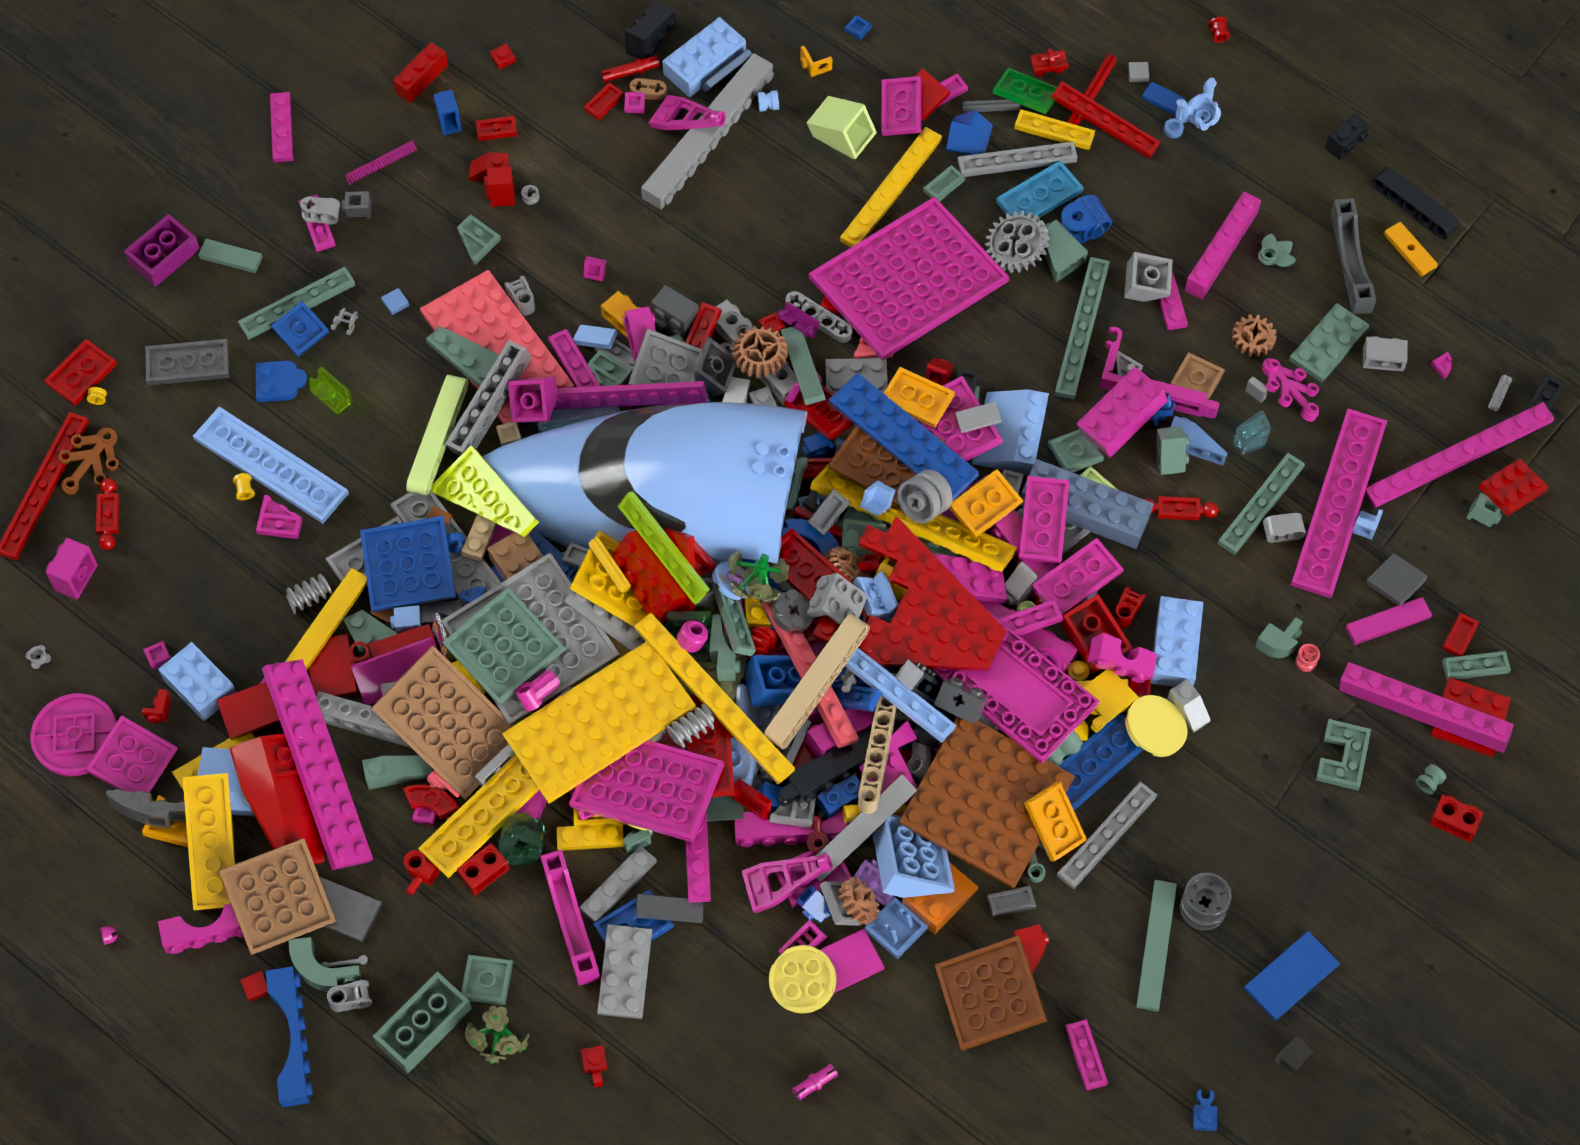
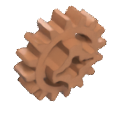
[1232,315,1276,357]
[839,877,880,925]

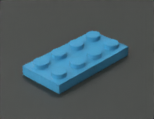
[996,161,1084,229]

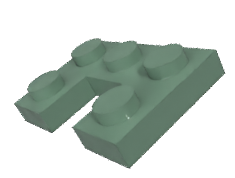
[1316,719,1371,790]

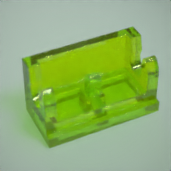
[309,367,353,415]

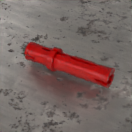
[601,55,660,83]

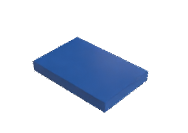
[593,890,674,944]

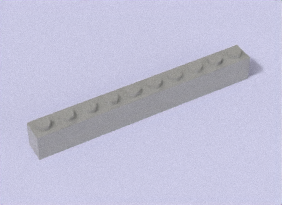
[641,53,774,210]

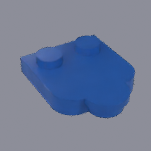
[256,361,307,402]

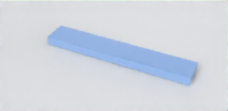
[845,648,956,743]

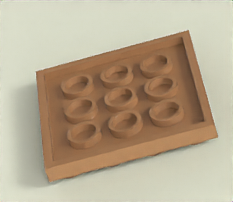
[219,838,336,955]

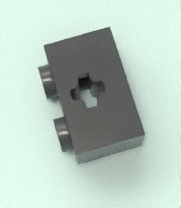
[934,677,989,723]

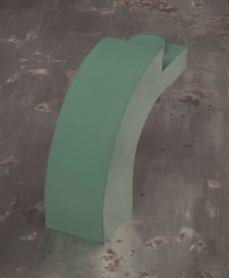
[289,937,362,992]

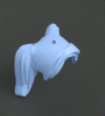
[1176,78,1221,131]

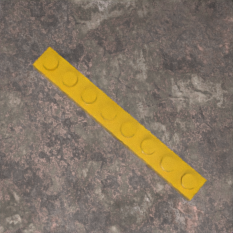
[840,127,942,247]

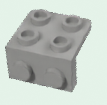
[807,573,867,625]

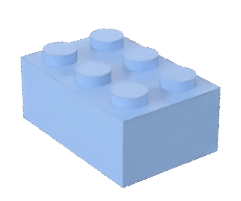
[158,642,236,721]

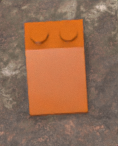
[902,862,979,935]

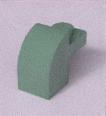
[1255,617,1303,658]

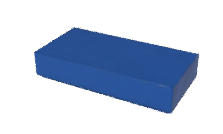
[1142,82,1186,116]

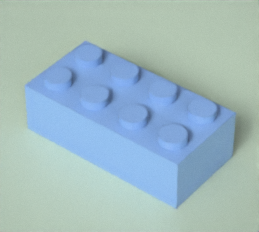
[663,17,746,97]
[1151,596,1203,687]

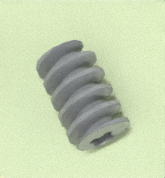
[286,574,333,614]
[666,703,715,748]

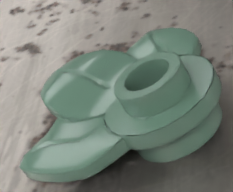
[1258,234,1296,267]

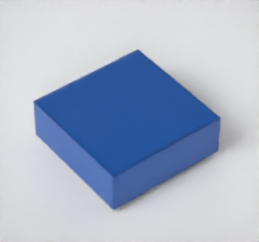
[845,15,871,40]

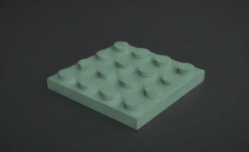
[442,587,565,706]

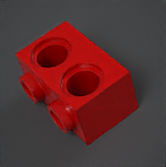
[1429,795,1484,842]
[456,843,509,896]

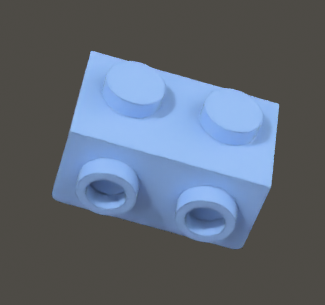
[853,572,899,619]

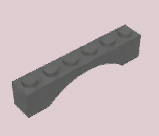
[1330,198,1376,314]

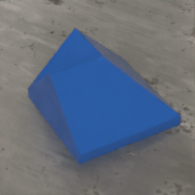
[946,110,993,155]

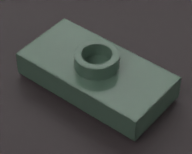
[923,165,965,202]

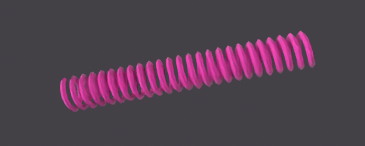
[346,140,417,185]

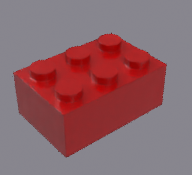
[1059,594,1133,674]

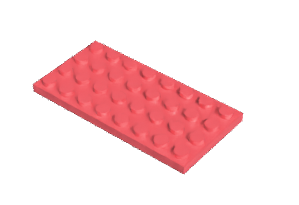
[420,270,574,424]

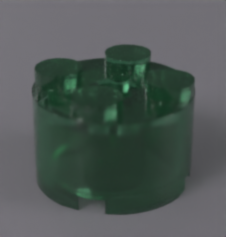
[499,813,545,865]

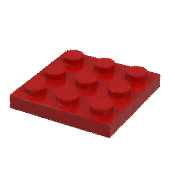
[1430,677,1511,757]

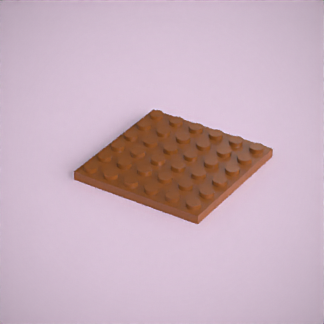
[898,717,1075,889]

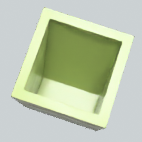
[807,96,877,159]

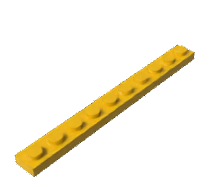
[634,613,795,784]

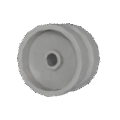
[898,470,952,523]

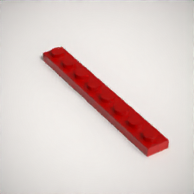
[0,412,90,561]

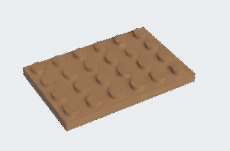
[371,645,514,800]

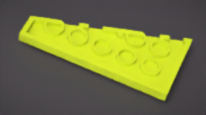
[431,445,539,537]

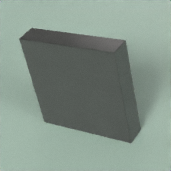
[1367,553,1427,606]

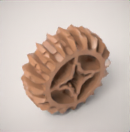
[733,325,788,379]
[825,546,874,585]

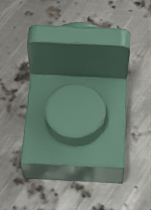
[623,829,653,855]

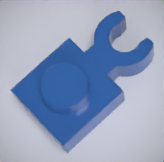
[1193,1090,1217,1131]

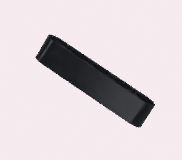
[1371,167,1460,239]

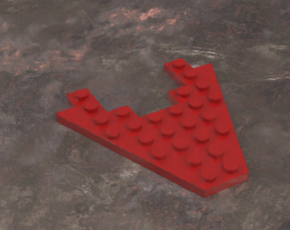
[813,516,1007,671]

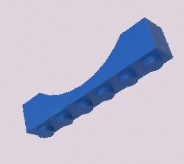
[266,966,313,1107]

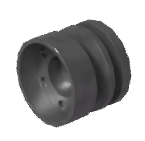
[1179,873,1232,931]

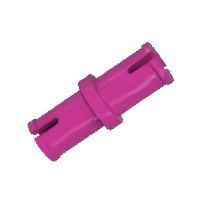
[792,1064,838,1101]

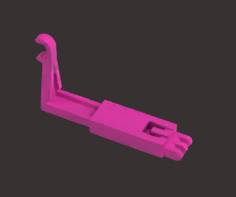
[1100,327,1219,418]

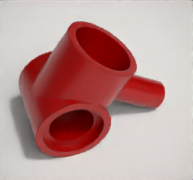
[404,850,440,895]

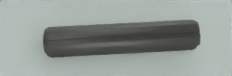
[962,99,1020,113]

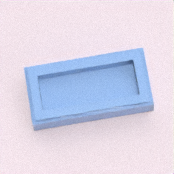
[573,325,618,349]

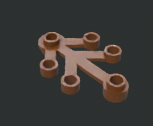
[59,428,119,495]

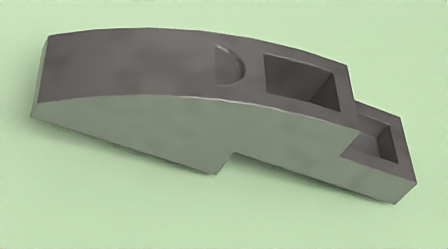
[106,789,186,829]

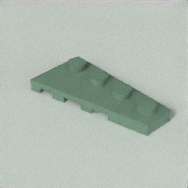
[426,326,499,387]

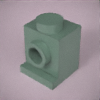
[1466,493,1502,527]

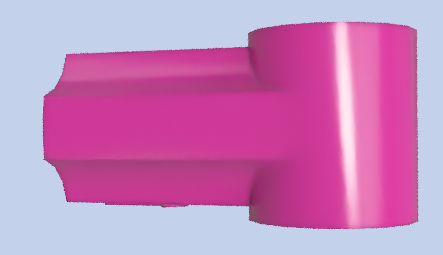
[515,670,560,711]

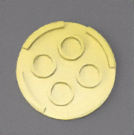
[1125,695,1187,757]
[769,945,837,1014]

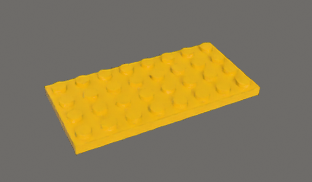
[502,642,696,804]

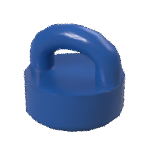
[447,532,466,554]

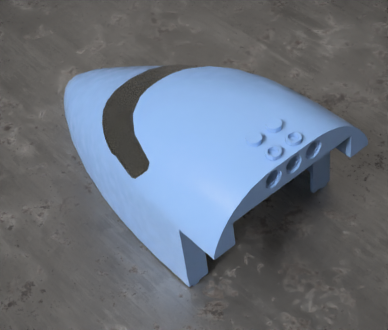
[482,402,807,566]

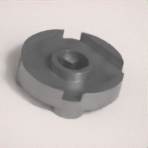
[771,589,814,632]

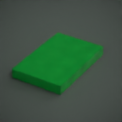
[993,68,1057,114]

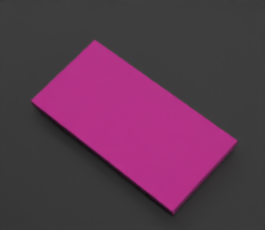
[932,610,1100,764]

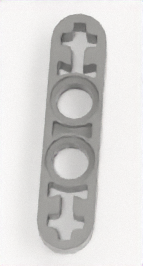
[786,291,852,343]

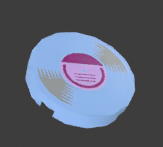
[712,562,750,600]

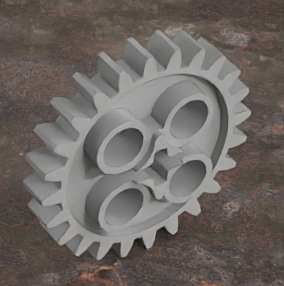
[985,210,1050,273]

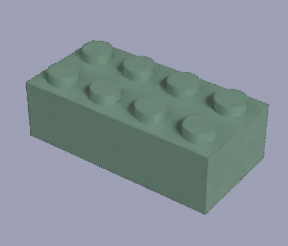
[373,971,472,1074]

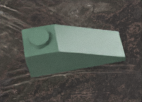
[362,755,433,790]

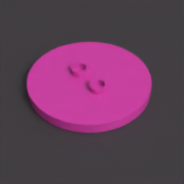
[30,693,117,776]

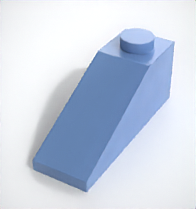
[1171,416,1227,466]

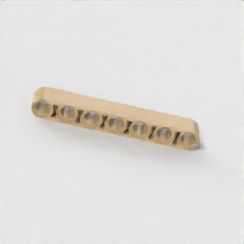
[764,614,870,749]
[858,673,897,814]

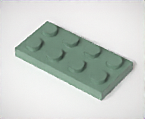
[1289,303,1370,383]

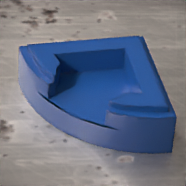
[457,586,487,604]

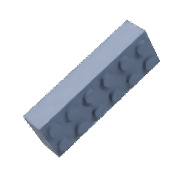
[1021,459,1154,549]

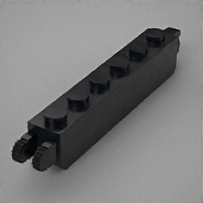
[777,717,916,807]

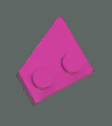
[256,495,302,539]

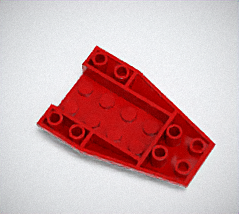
[230,734,325,865]

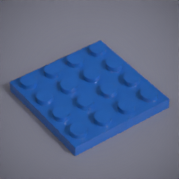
[360,516,456,613]

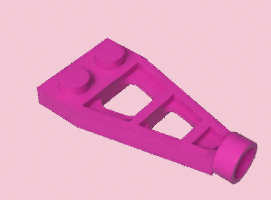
[648,95,726,130]
[742,853,833,913]

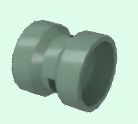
[1415,764,1446,795]

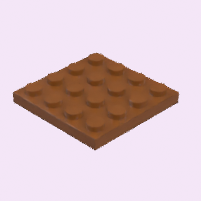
[828,426,944,508]
[935,935,1047,1051]

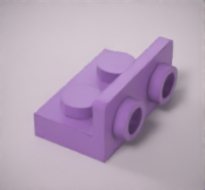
[854,858,895,906]

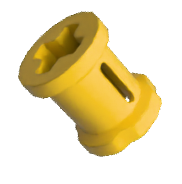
[233,473,255,500]

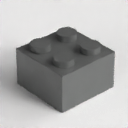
[651,285,699,342]

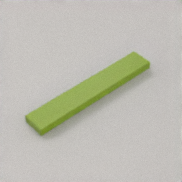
[618,491,710,604]

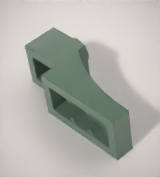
[709,615,741,681]

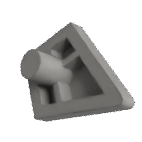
[1116,351,1143,376]

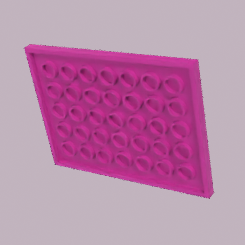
[809,197,1009,361]

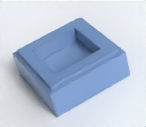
[381,288,409,315]

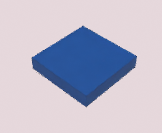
[271,301,329,357]

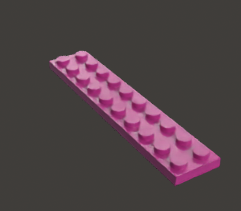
[1291,409,1387,598]
[262,659,373,870]

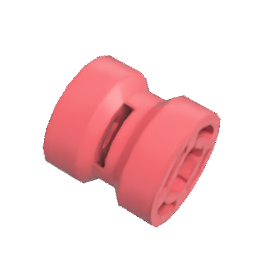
[1295,644,1320,672]

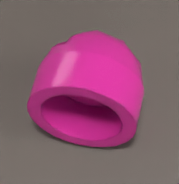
[100,926,118,945]

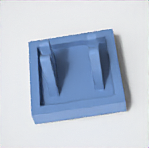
[865,897,928,959]

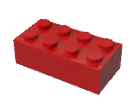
[611,530,690,624]

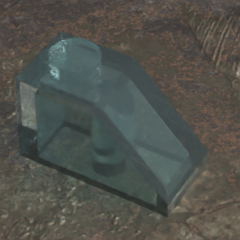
[1233,410,1271,454]

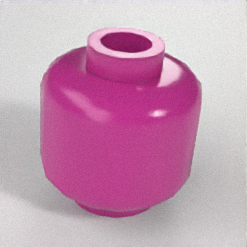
[677,620,708,653]

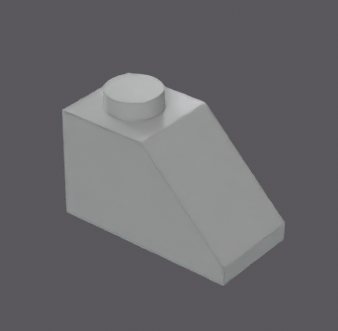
[1005,562,1037,609]
[1167,679,1211,733]

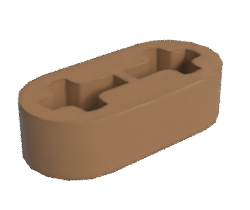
[630,78,666,100]

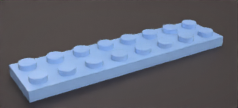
[193,407,349,524]

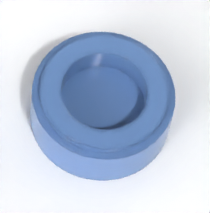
[1164,118,1184,139]

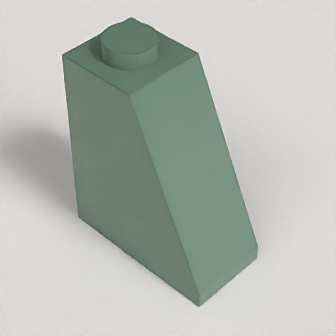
[1043,220,1088,283]

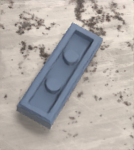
[702,49,752,93]

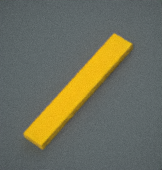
[285,568,367,670]

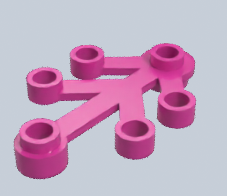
[1262,358,1319,422]

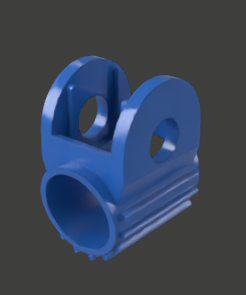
[1061,195,1113,244]

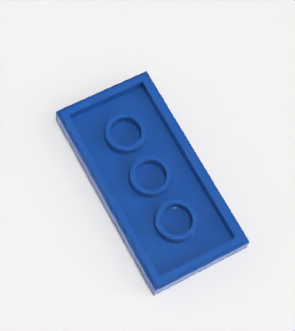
[1244,931,1340,1021]

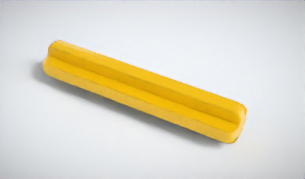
[589,537,631,593]

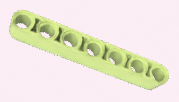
[406,375,468,496]

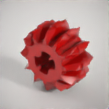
[746,625,778,658]

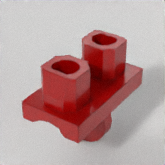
[1030,48,1069,77]

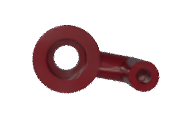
[807,813,829,853]

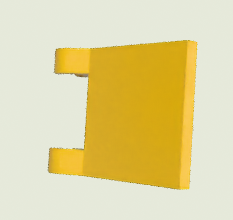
[1083,669,1139,732]

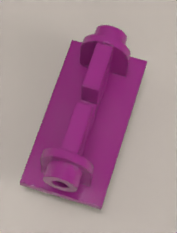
[777,302,820,339]

